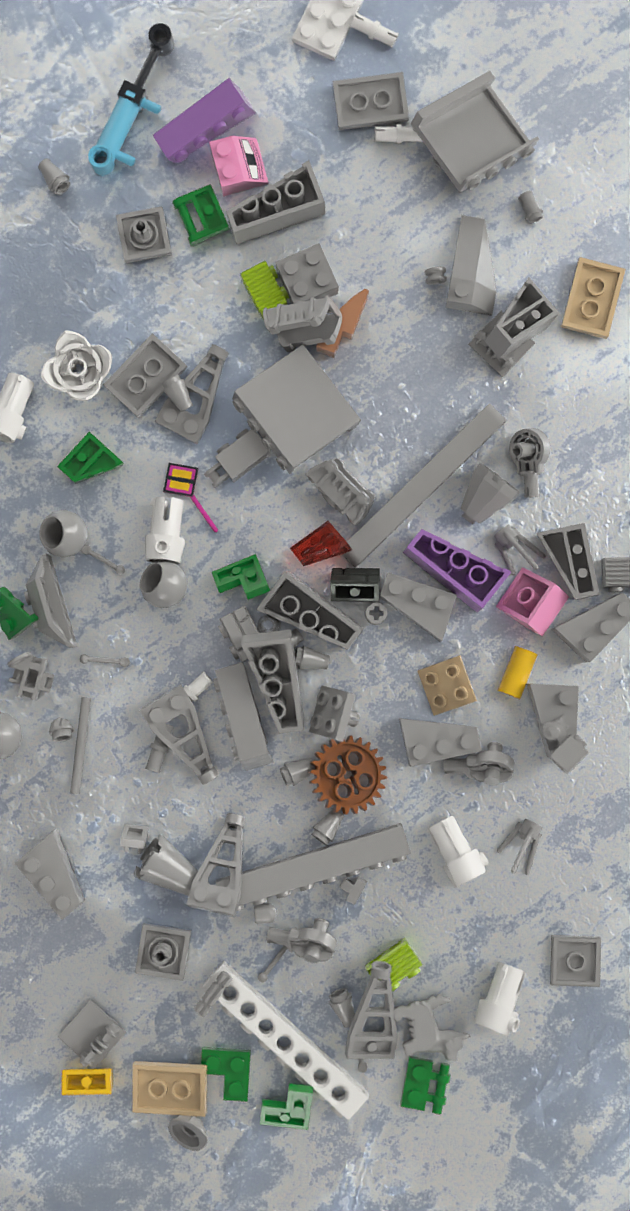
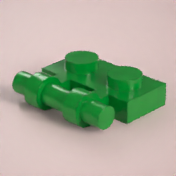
[400,1056,451,1114]

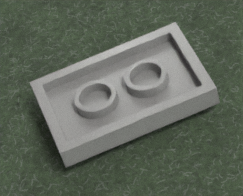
[333,72,409,130]
[103,333,188,419]

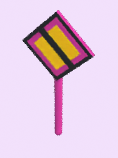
[163,463,218,532]

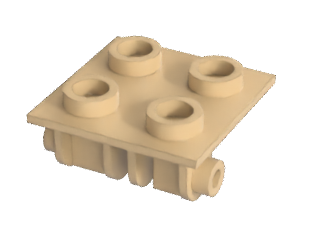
[418,656,477,716]

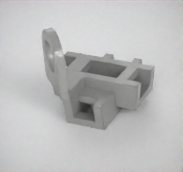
[7,652,55,701]

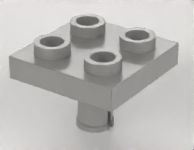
[116,206,172,263]
[309,685,360,742]
[135,923,191,981]

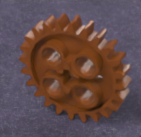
[308,735,387,815]

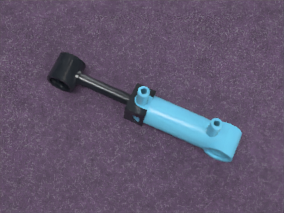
[88,23,174,176]

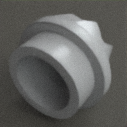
[49,718,73,742]

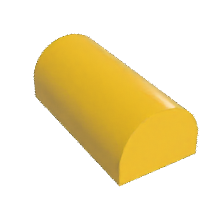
[497,646,538,700]
[61,1068,113,1095]

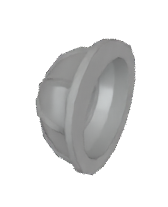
[168,1115,208,1151]

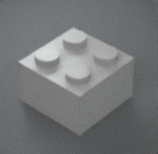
[276,243,339,304]

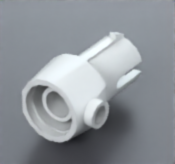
[0,373,34,443]
[145,497,186,565]
[428,816,489,888]
[475,962,526,1036]

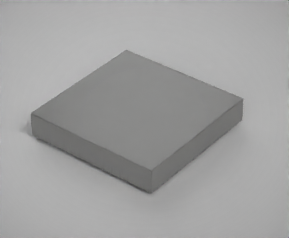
[550,935,601,987]

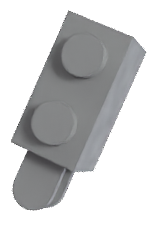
[204,429,271,488]

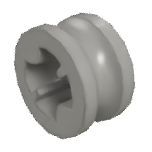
[425,267,447,285]

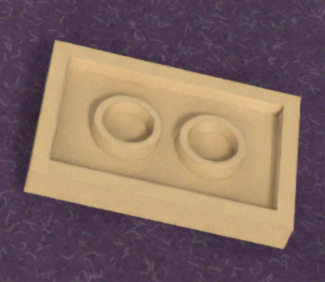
[561,257,626,339]
[133,1061,207,1117]

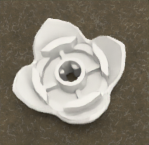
[41,330,112,401]

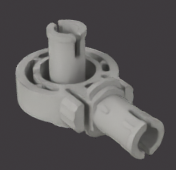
[509,428,550,498]
[444,742,514,786]
[267,918,337,963]

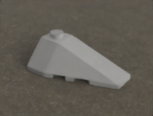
[445,215,496,316]

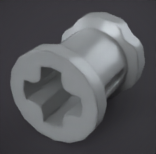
[365,602,387,625]

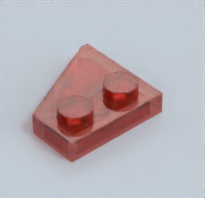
[290,521,352,567]

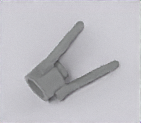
[494,524,546,575]
[497,818,542,875]

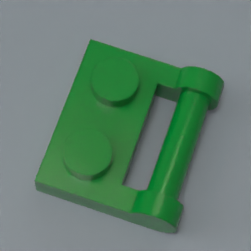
[172,184,229,246]

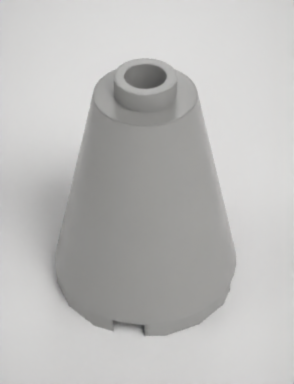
[133,834,198,896]

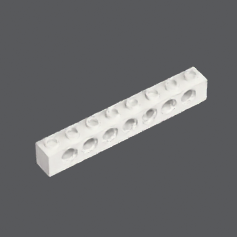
[203,961,369,1120]

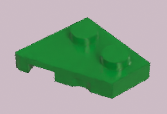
[57,432,124,484]
[0,586,39,640]

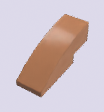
[316,289,369,358]

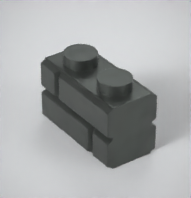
[330,568,380,602]

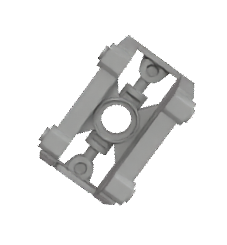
[263,296,342,352]
[305,458,375,525]

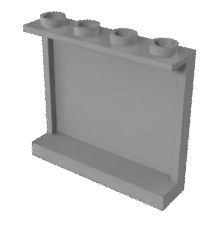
[411,71,539,193]
[232,345,361,474]

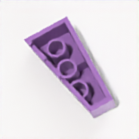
[153,78,256,164]
[403,529,512,613]

